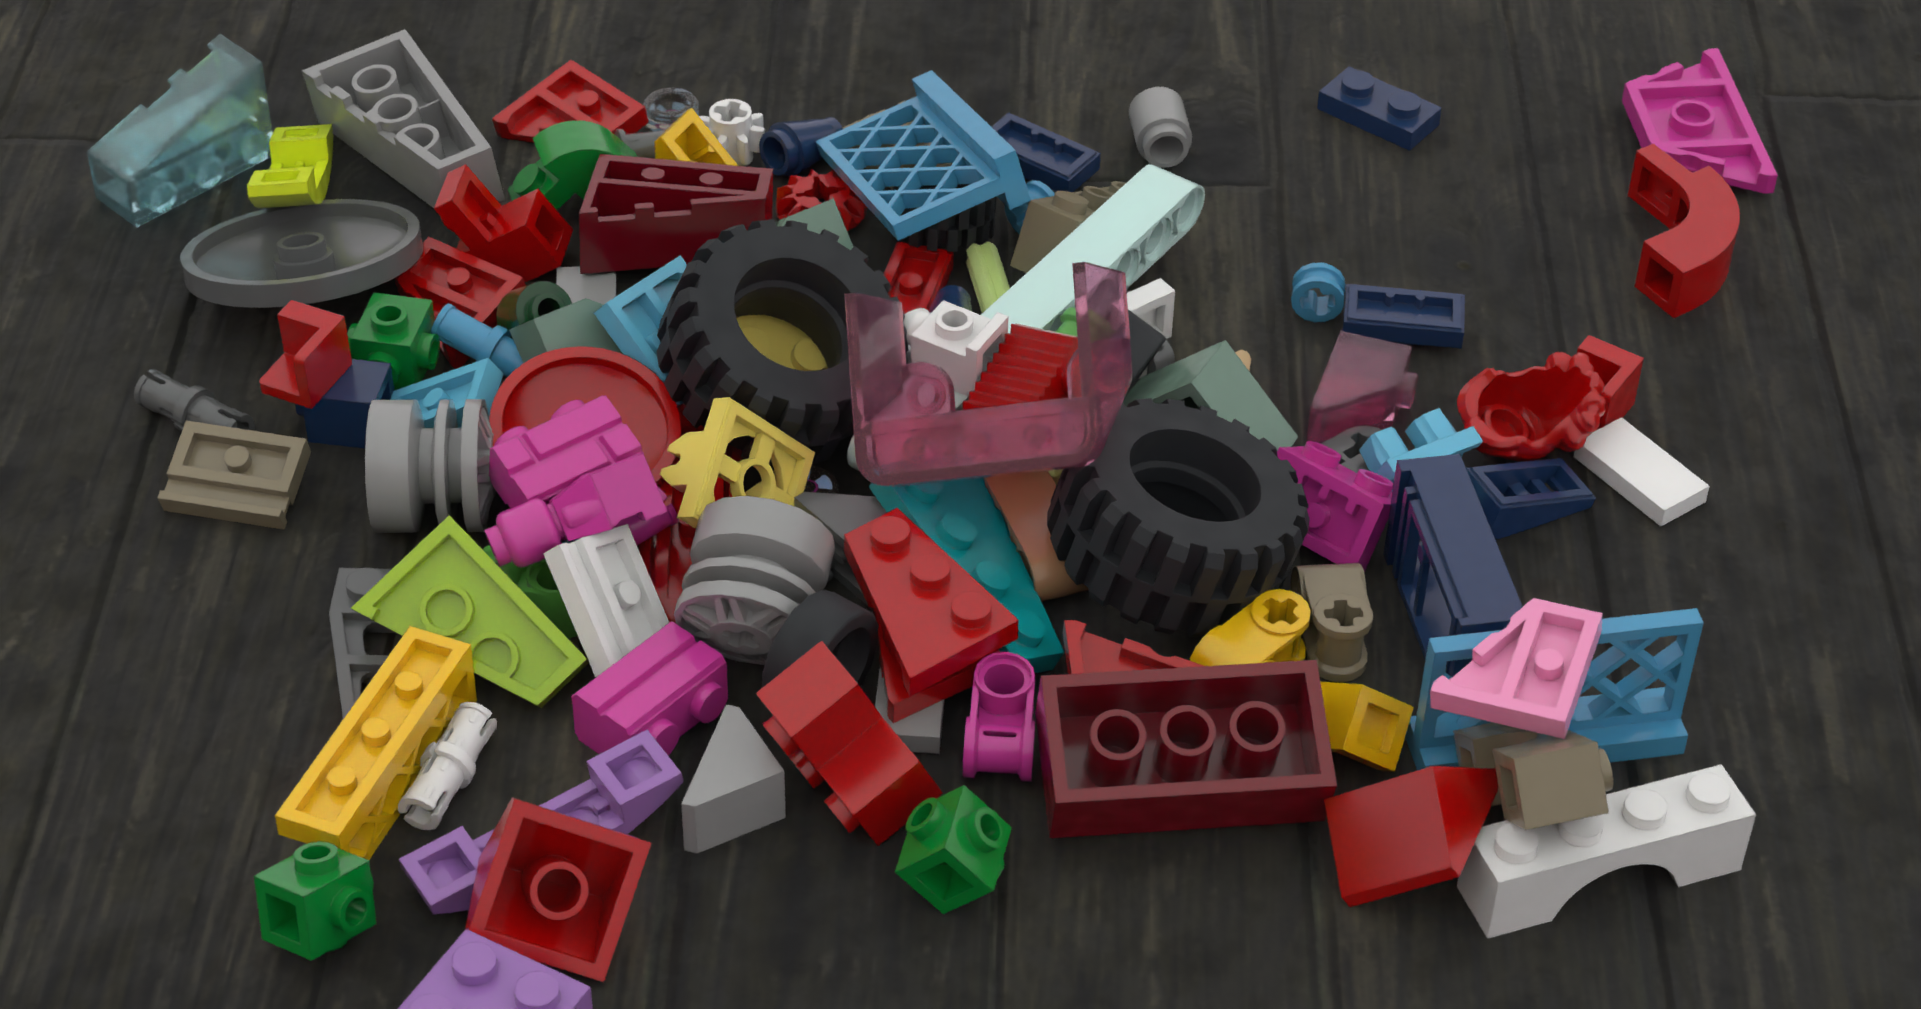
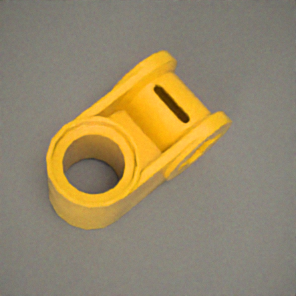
[1190,589,1311,666]

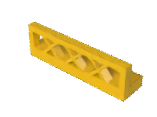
[275,626,477,860]

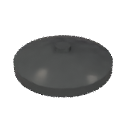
[180,199,423,308]

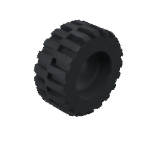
[656,219,908,464]
[1047,398,1310,637]

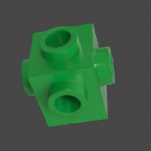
[347,292,440,391]
[895,785,1012,914]
[254,841,376,961]

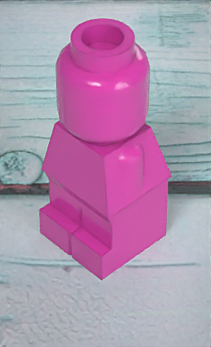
[484,453,667,568]

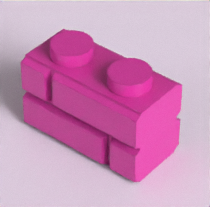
[489,395,644,508]
[572,621,728,755]

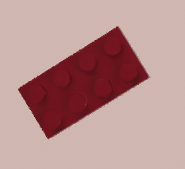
[1035,660,1337,838]

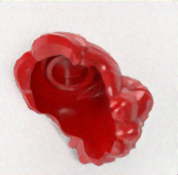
[1457,352,1606,461]

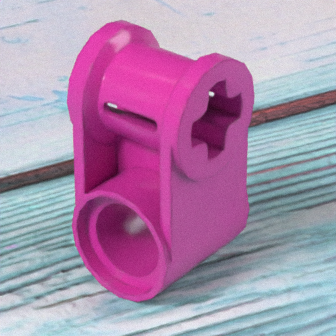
[963,652,1035,782]

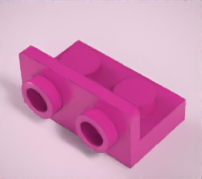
[1277,441,1394,572]

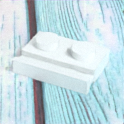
[543,524,669,677]

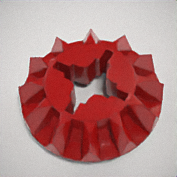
[775,169,867,231]

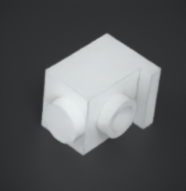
[906,300,1009,397]

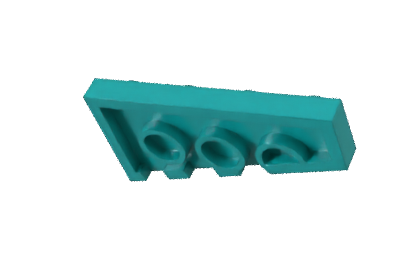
[869,457,1064,673]

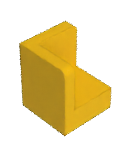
[1320,682,1414,772]

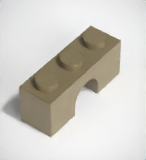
[1453,723,1613,830]

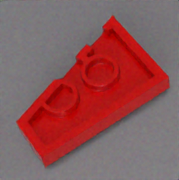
[844,508,1019,697]

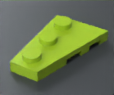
[351,515,589,708]

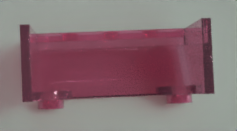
[845,262,1132,487]

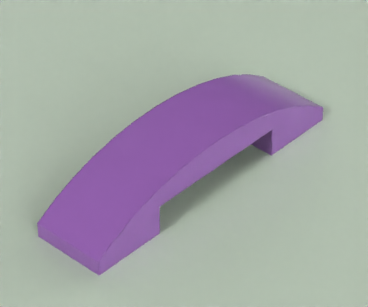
[399,730,683,914]

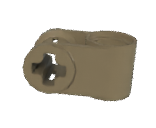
[1290,563,1373,682]

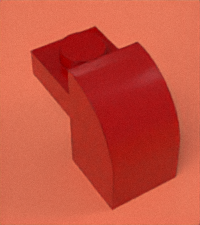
[434,164,573,282]

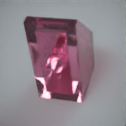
[1307,331,1418,444]

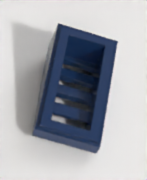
[1466,458,1596,540]

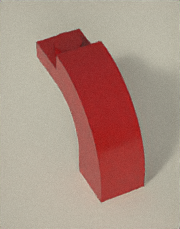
[1628,143,1740,318]

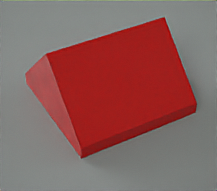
[1324,766,1499,907]
[465,797,652,982]

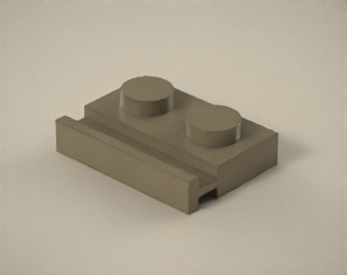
[158,420,311,530]

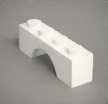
[1457,764,1756,939]

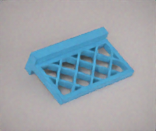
[816,70,1031,240]
[1405,608,1704,771]

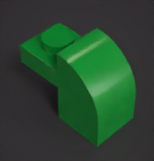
[507,120,637,210]

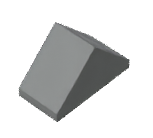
[681,704,786,853]

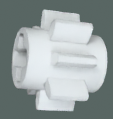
[699,99,765,166]

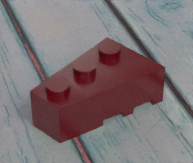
[579,154,773,274]

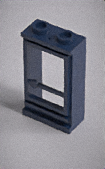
[1383,454,1523,677]

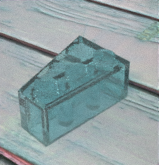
[87,34,273,228]

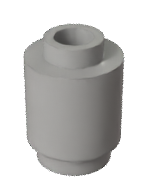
[1129,87,1192,168]

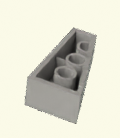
[302,29,505,208]

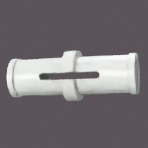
[398,702,497,830]

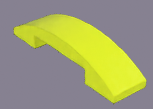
[247,124,333,208]

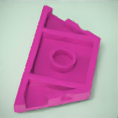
[1622,48,1778,194]

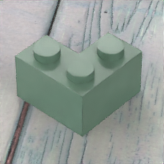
[1121,340,1298,451]

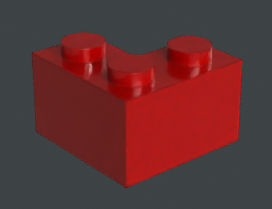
[756,641,943,846]

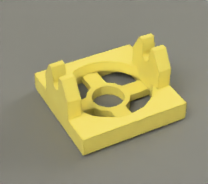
[660,397,815,529]

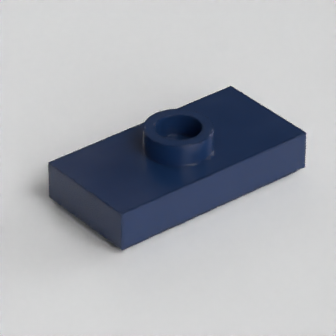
[991,113,1101,193]
[1342,284,1465,349]

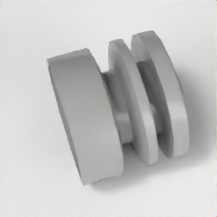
[365,399,496,533]
[674,496,835,665]

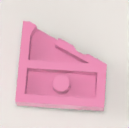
[1430,598,1603,739]

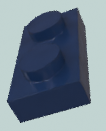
[1317,66,1442,151]

